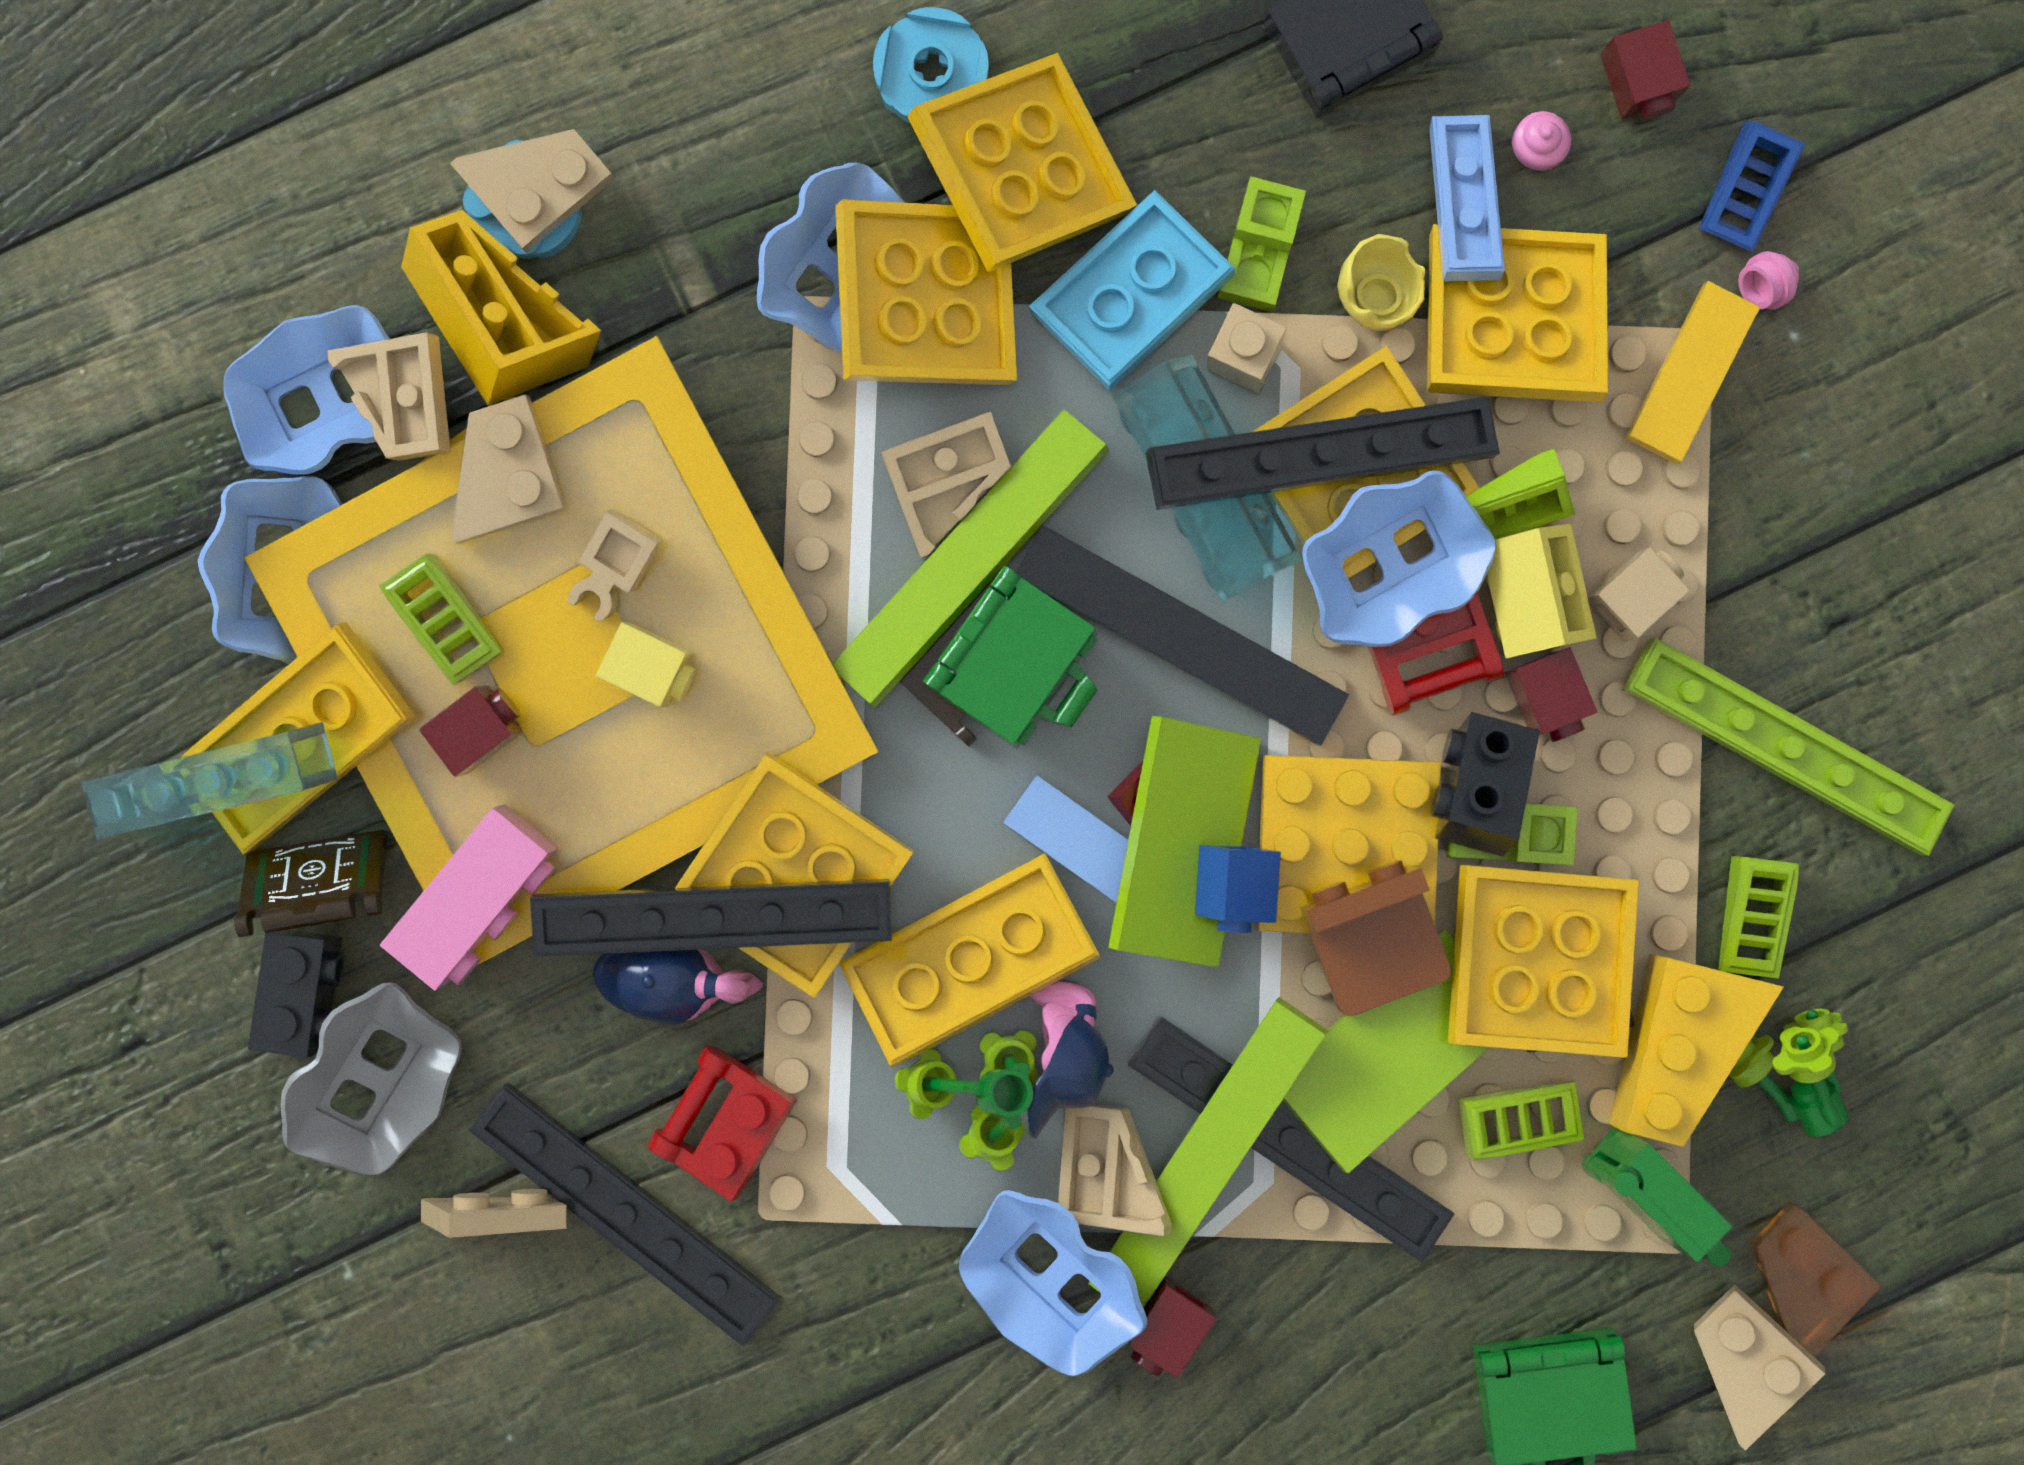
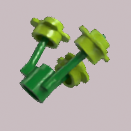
[1728,1009,1849,1137]
[894,1030,1038,1172]

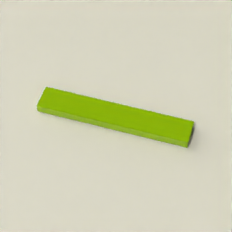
[832,409,1109,708]
[1622,638,1955,856]
[1089,997,1329,1308]

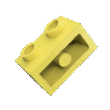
[1485,524,1597,659]

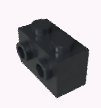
[1431,712,1540,857]
[248,929,344,1058]

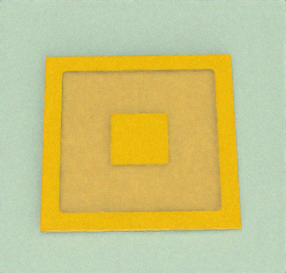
[244,336,879,965]

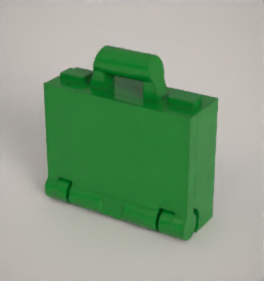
[922,566,1098,749]
[1582,1127,1733,1267]
[1473,1328,1637,1465]

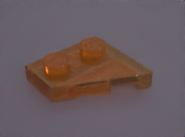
[1750,1202,1881,1357]

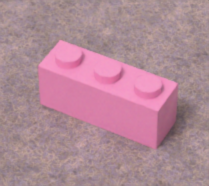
[379,804,559,991]

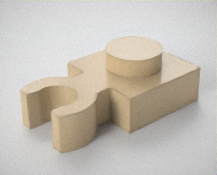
[568,509,663,622]

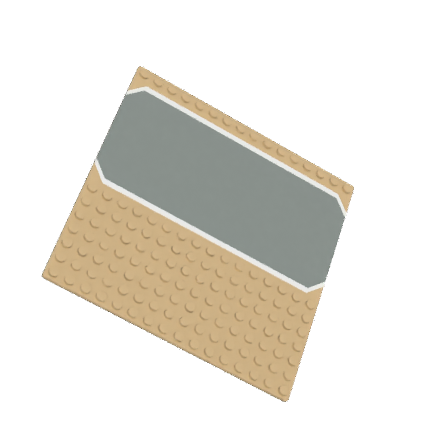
[758,296,1711,1254]

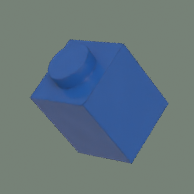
[1195,845,1281,933]

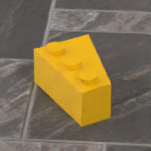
[401,210,601,406]
[1609,954,1784,1147]

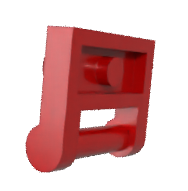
[1368,592,1504,716]
[647,1045,797,1202]

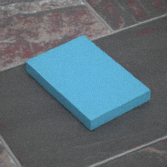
[1029,190,1235,392]

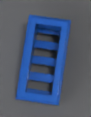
[1699,120,1805,252]

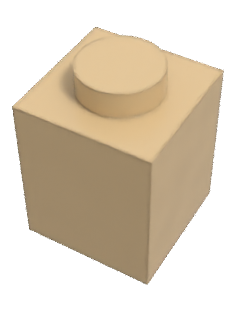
[1207,303,1287,394]
[1588,547,1690,642]

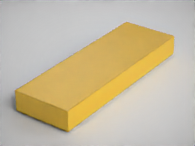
[1625,281,1760,465]

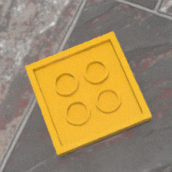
[907,53,1137,272]
[835,199,1017,385]
[1427,224,1608,403]
[1252,345,1479,579]
[675,752,914,998]
[1256,755,1441,933]
[1448,865,1639,1058]

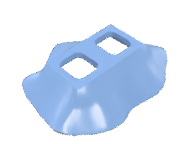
[757,163,905,352]
[223,305,390,475]
[1303,470,1495,647]
[198,476,343,665]
[959,1190,1147,1376]

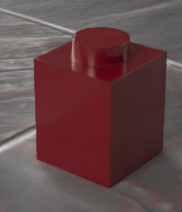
[1600,20,1690,120]
[1504,647,1598,742]
[418,685,523,777]
[1128,1277,1217,1379]

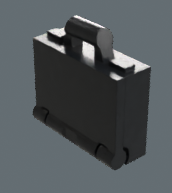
[1263,0,1443,118]

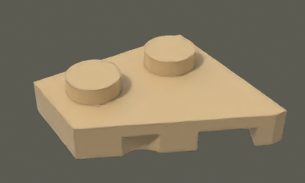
[450,129,615,253]
[327,332,451,461]
[451,395,567,544]
[880,411,1011,558]
[1058,1104,1172,1236]
[421,1189,566,1238]
[1694,1284,1825,1451]

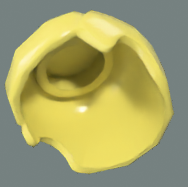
[1337,234,1425,331]

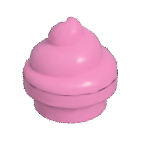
[1512,111,1571,171]
[1738,251,1799,310]

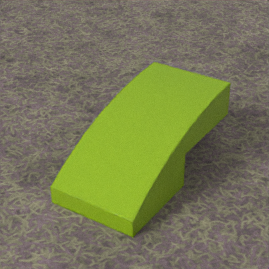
[1217,176,1306,313]
[1446,803,1578,866]

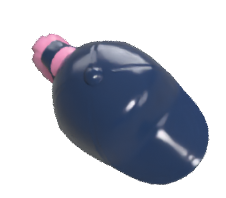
[593,949,763,1025]
[1028,981,1114,1139]

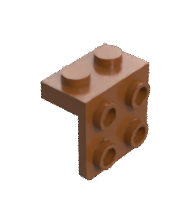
[1300,860,1451,1016]

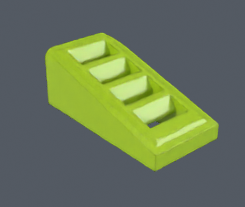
[1466,448,1575,540]
[379,554,504,685]
[1718,856,1800,979]
[1457,1081,1584,1161]

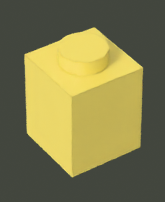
[595,622,696,707]

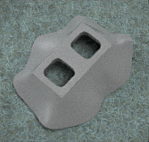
[280,982,462,1175]

